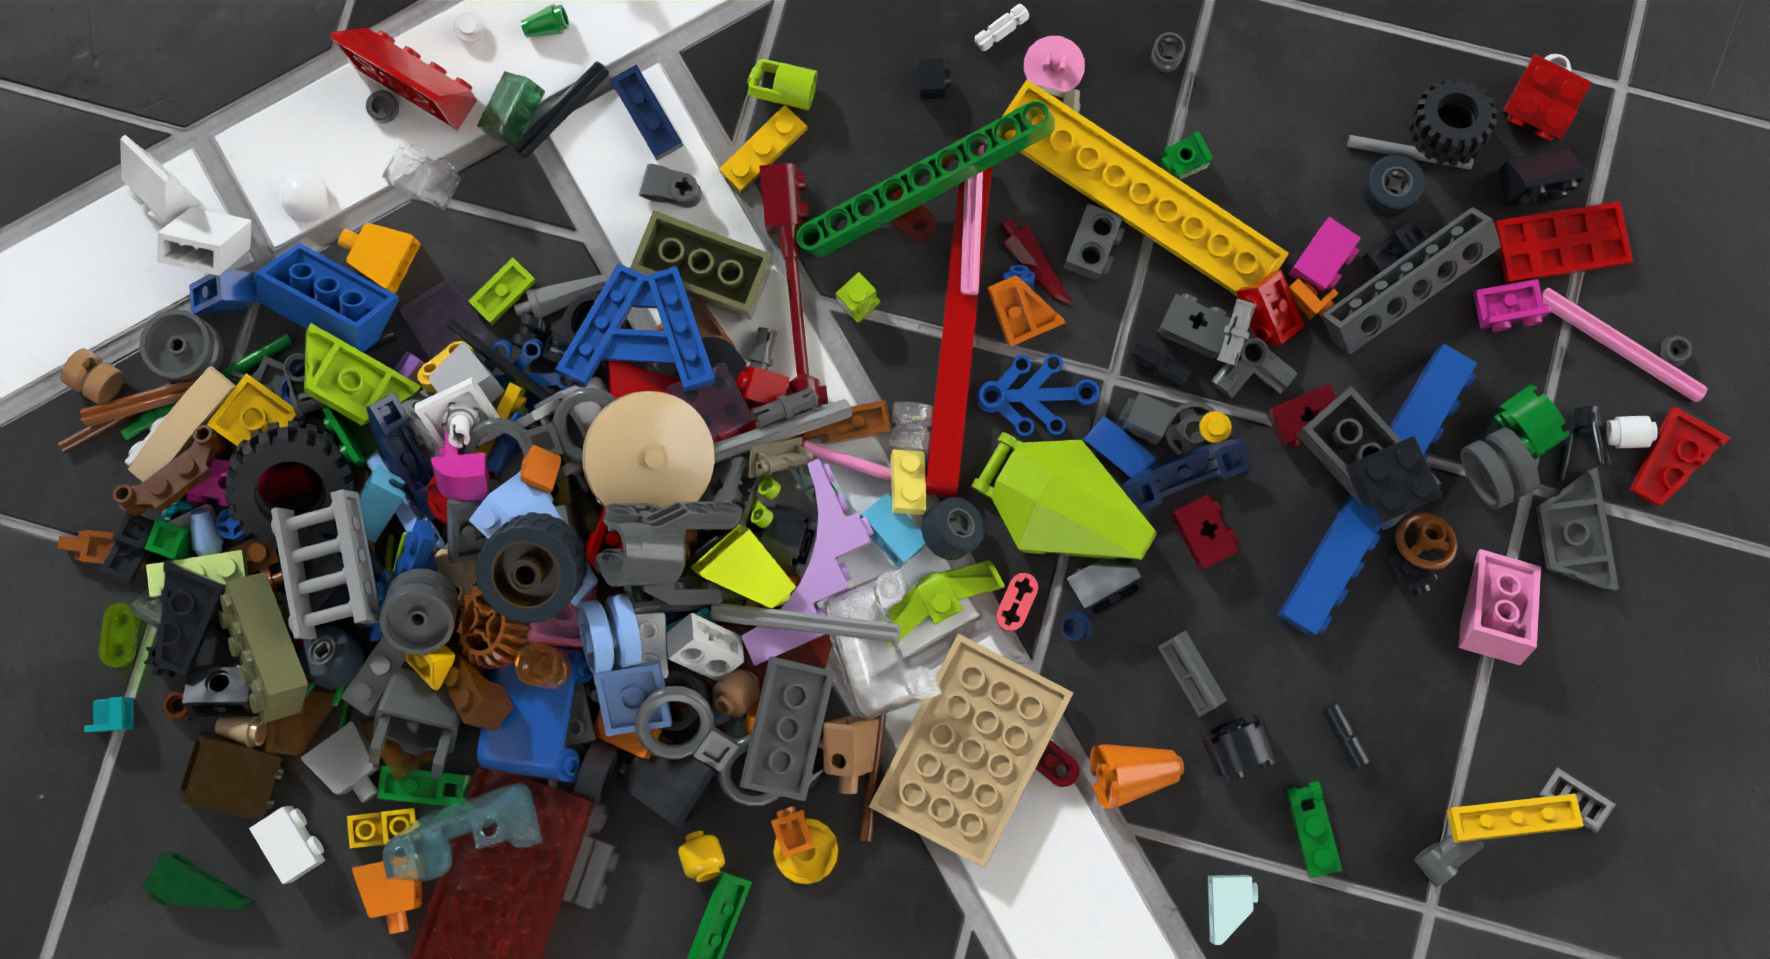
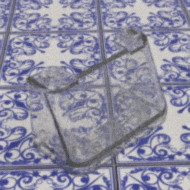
[823,569,942,719]

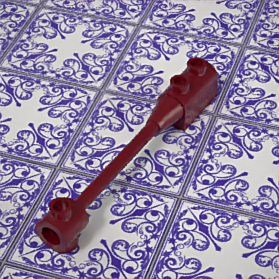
[759,163,828,415]

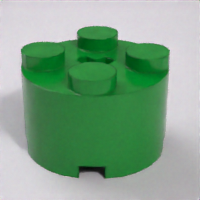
[1493,385,1570,459]

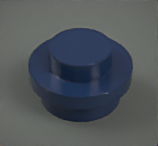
[1061,610,1092,642]

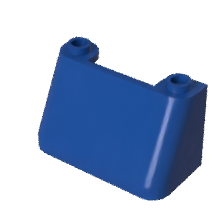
[477,642,593,783]

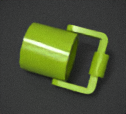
[747,59,818,110]

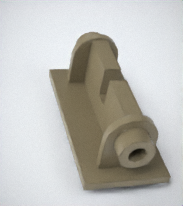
[748,436,814,478]

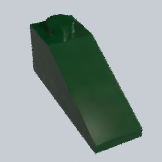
[142,851,255,909]

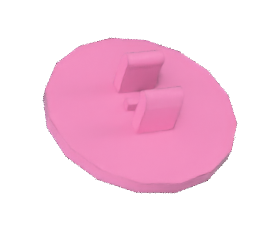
[1024,36,1085,92]

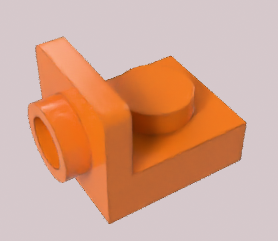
[1289,278,1338,320]
[771,806,815,859]

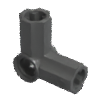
[1210,338,1297,399]

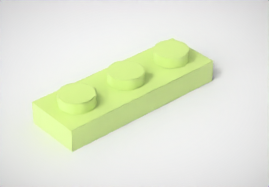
[146,550,249,598]

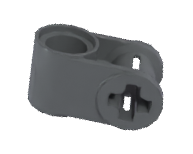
[639,164,702,208]
[283,353,327,419]

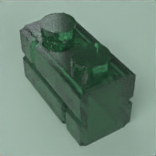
[477,71,545,146]

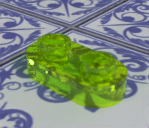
[99,603,140,668]

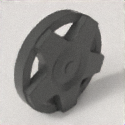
[1164,402,1216,455]

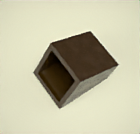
[178,731,285,821]

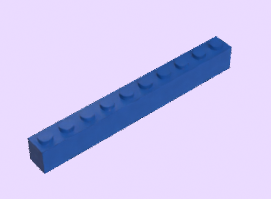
[1277,344,1477,636]

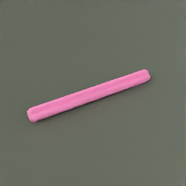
[1541,288,1708,402]

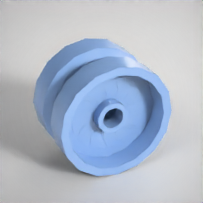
[577,593,642,674]

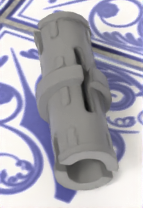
[1217,299,1256,366]

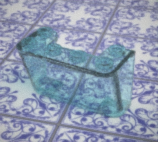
[383,783,543,881]

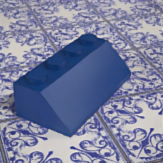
[255,242,399,352]

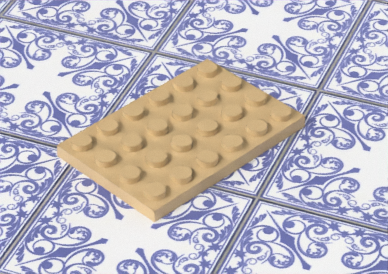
[869,634,1074,868]

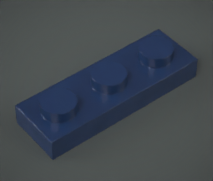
[610,64,683,161]

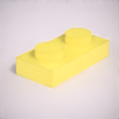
[891,449,926,515]

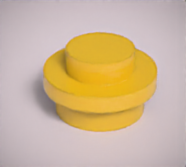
[1199,411,1232,443]

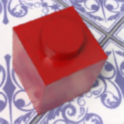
[736,366,790,405]

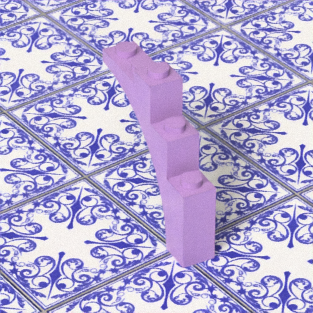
[741,458,874,666]

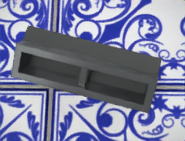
[1158,630,1227,717]

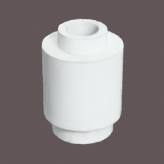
[1606,416,1657,448]

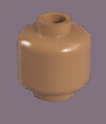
[712,669,761,718]

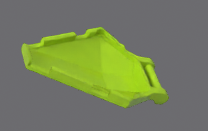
[970,432,1156,560]

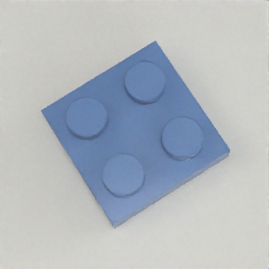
[593,660,673,736]

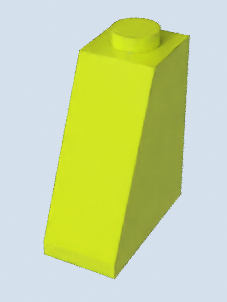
[690,524,796,609]

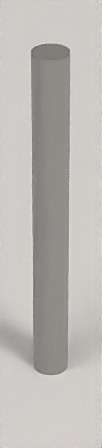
[1347,135,1474,170]

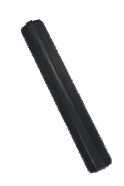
[514,61,609,158]

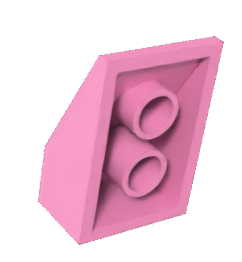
[1458,549,1541,665]

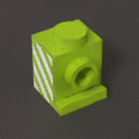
[836,272,881,323]

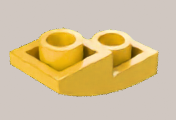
[347,808,417,849]

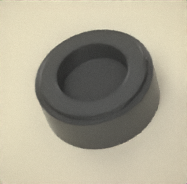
[366,90,399,124]

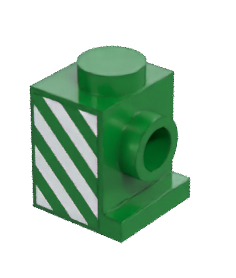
[1160,131,1213,180]

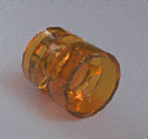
[515,642,571,690]

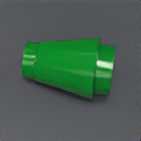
[521,4,570,38]

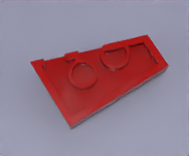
[1629,407,1731,506]

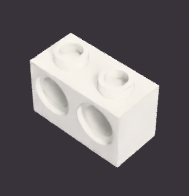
[666,613,744,681]

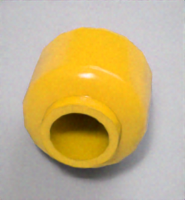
[678,831,725,882]

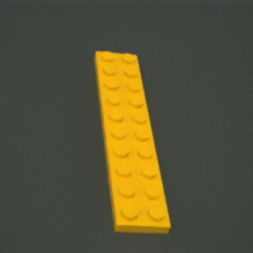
[1002,79,1289,297]

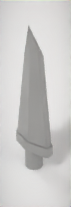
[514,275,609,319]

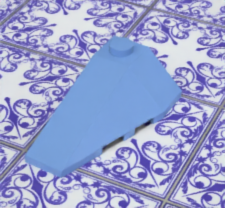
[469,471,598,607]

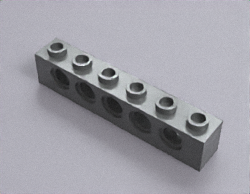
[1321,207,1501,355]

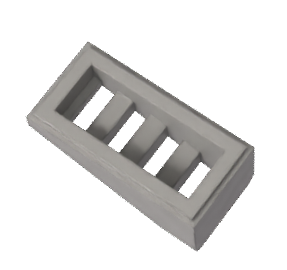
[1539,767,1616,833]

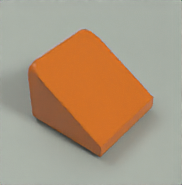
[520,445,561,493]

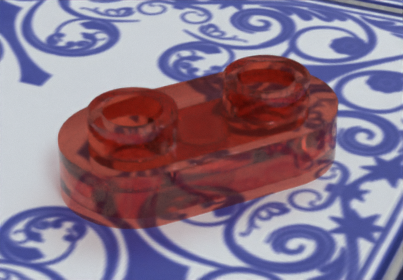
[891,190,936,242]

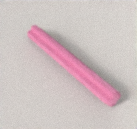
[961,145,984,296]

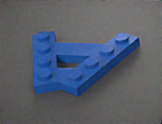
[556,263,716,393]

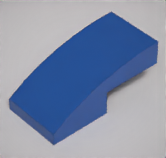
[1083,416,1156,479]

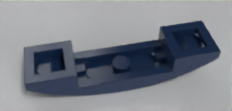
[366,392,436,520]
[1122,438,1253,512]

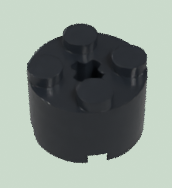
[757,504,816,576]
[1201,714,1277,781]

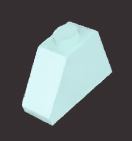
[1208,875,1258,945]

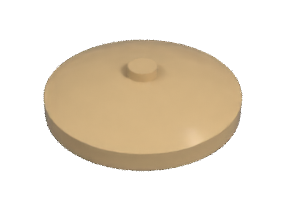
[582,391,715,508]

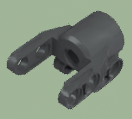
[594,502,742,605]

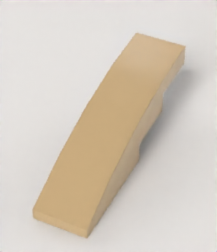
[128,366,236,482]

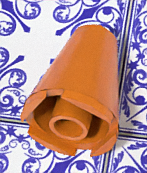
[1090,744,1184,809]

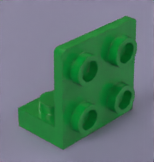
[322,406,380,471]

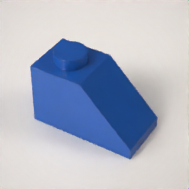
[189,269,257,315]

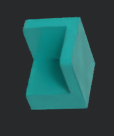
[84,697,134,732]

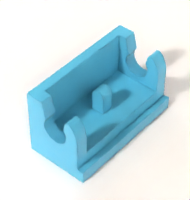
[359,464,405,543]
[860,493,926,569]

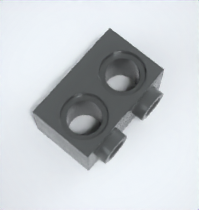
[1063,204,1125,281]

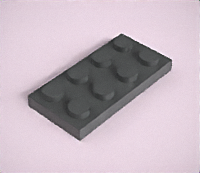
[739,656,835,801]

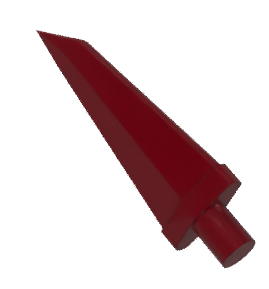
[1001,218,1074,306]

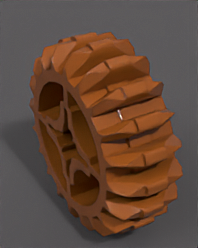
[455,586,533,669]

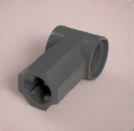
[1414,833,1484,887]

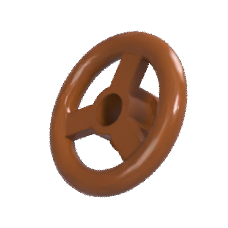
[1395,512,1458,570]

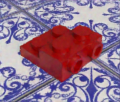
[1502,54,1592,142]

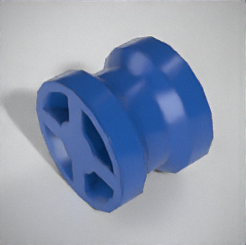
[215,508,253,542]

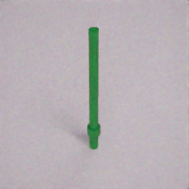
[120,333,293,441]

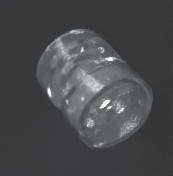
[889,401,934,453]

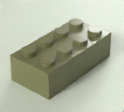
[630,210,774,320]
[218,572,308,724]

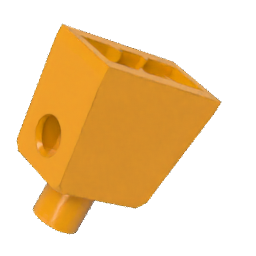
[338,223,421,294]

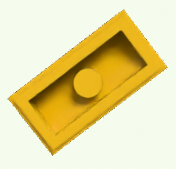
[405,645,455,691]

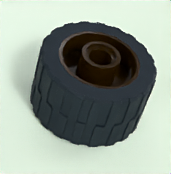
[475,512,588,624]

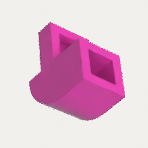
[431,434,489,501]

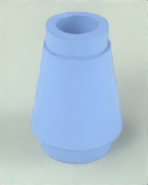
[190,507,224,557]

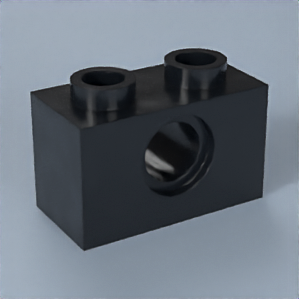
[182,664,257,717]

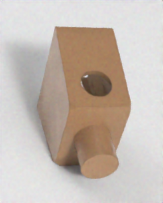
[823,716,879,794]

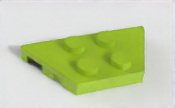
[304,323,421,426]

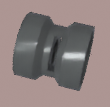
[1151,32,1185,72]

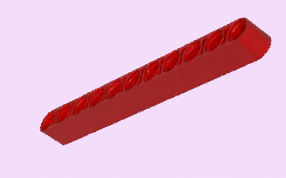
[926,167,992,498]

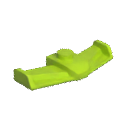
[878,560,1005,648]

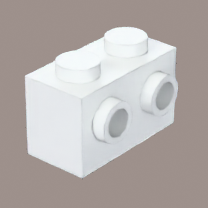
[249,806,326,884]

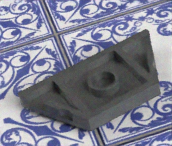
[1536,468,1619,591]

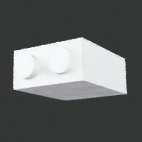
[157,206,252,276]

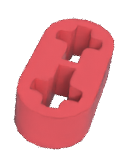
[996,573,1038,632]

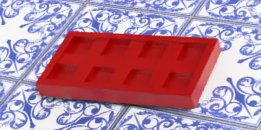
[1494,201,1633,284]

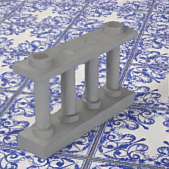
[271,489,381,640]

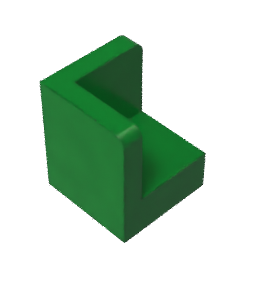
[144,519,193,560]

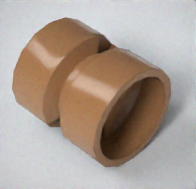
[60,348,125,405]

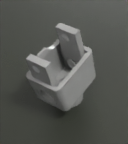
[515,377,608,481]

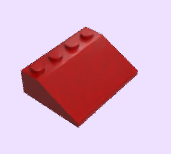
[330,28,477,131]

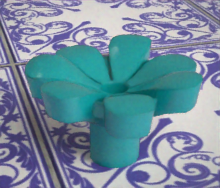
[160,498,193,523]

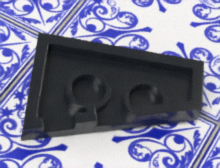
[155,561,226,676]

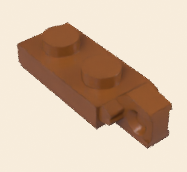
[803,400,892,444]
[57,530,150,570]

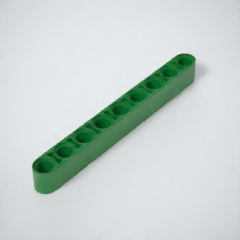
[796,101,1055,258]

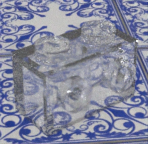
[382,143,461,211]

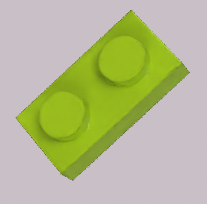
[468,257,537,325]

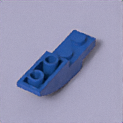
[362,519,438,641]

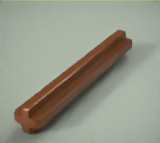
[80,377,199,426]

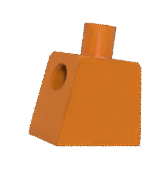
[352,853,422,934]

